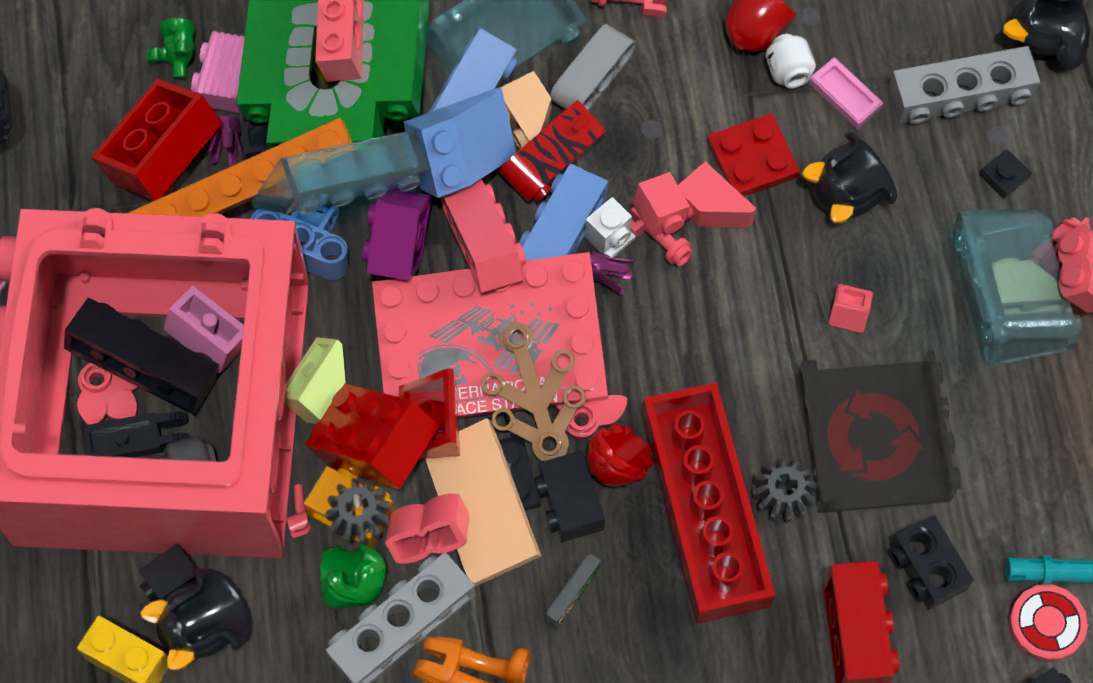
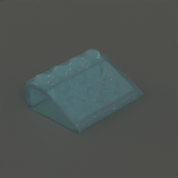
[252,130,430,215]

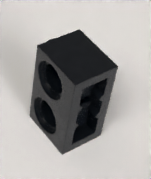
[889,514,974,611]

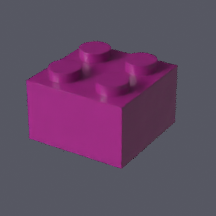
[362,188,432,281]

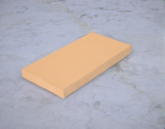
[425,418,541,587]

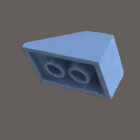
[403,87,517,198]

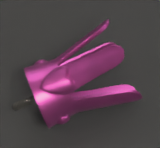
[207,114,244,166]
[591,251,635,295]

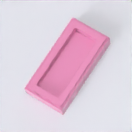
[808,57,884,129]

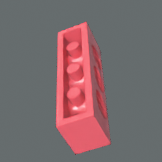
[315,0,364,82]

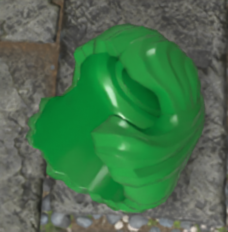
[318,544,386,609]

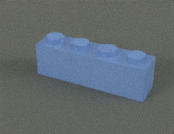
[406,28,517,155]
[520,164,608,261]

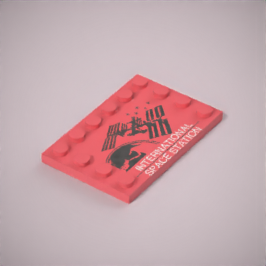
[372,252,609,418]

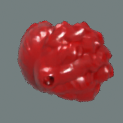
[587,424,654,487]

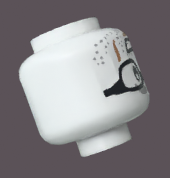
[765,34,816,88]

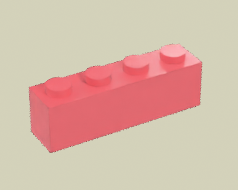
[440,179,526,293]

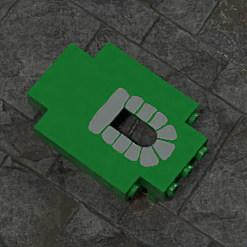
[236,0,430,163]

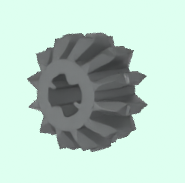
[752,457,817,523]
[325,477,391,545]

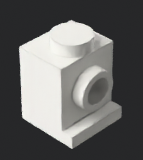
[585,197,636,258]

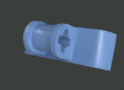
[251,194,349,280]

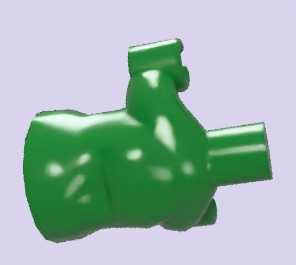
[146,18,195,80]

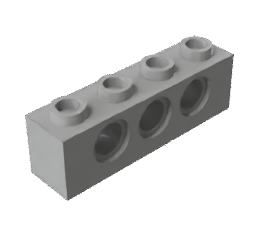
[888,46,1040,124]
[326,553,476,683]

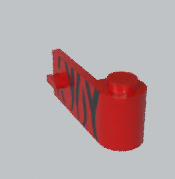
[499,99,606,203]

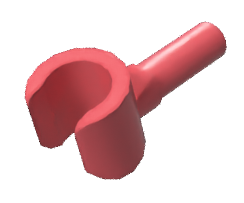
[286,484,311,538]

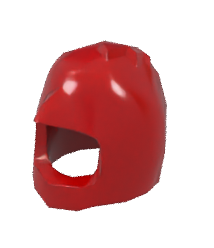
[724,0,798,53]

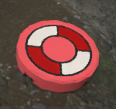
[1008,584,1088,662]

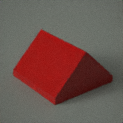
[399,368,460,459]

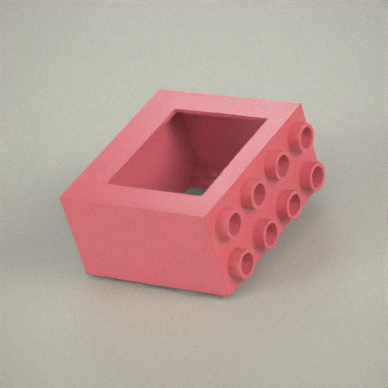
[0,208,310,559]

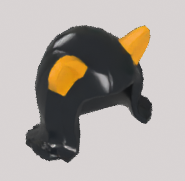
[1003,0,1090,70]
[801,131,898,223]
[140,567,252,670]

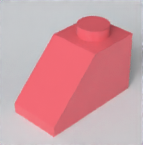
[678,161,756,228]

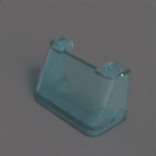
[426,0,587,88]
[952,209,1082,366]

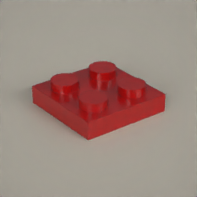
[707,113,800,197]

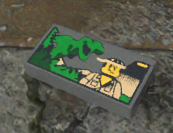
[546,553,601,631]

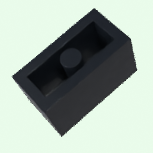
[534,450,605,543]

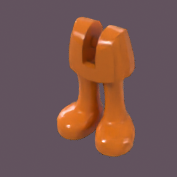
[413,636,531,683]

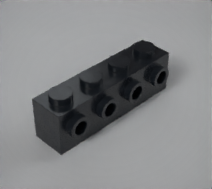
[64,297,219,415]

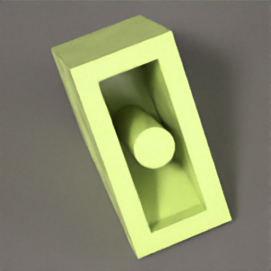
[285,337,346,424]

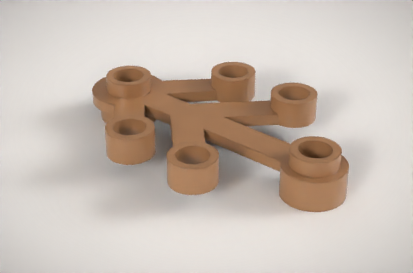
[481,322,586,461]

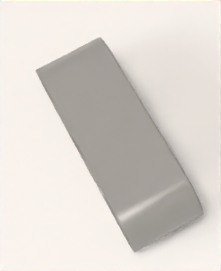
[550,24,636,110]

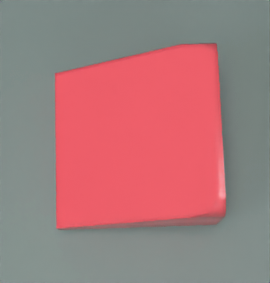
[829,284,873,333]

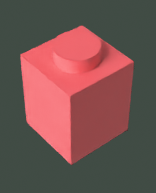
[632,172,690,236]

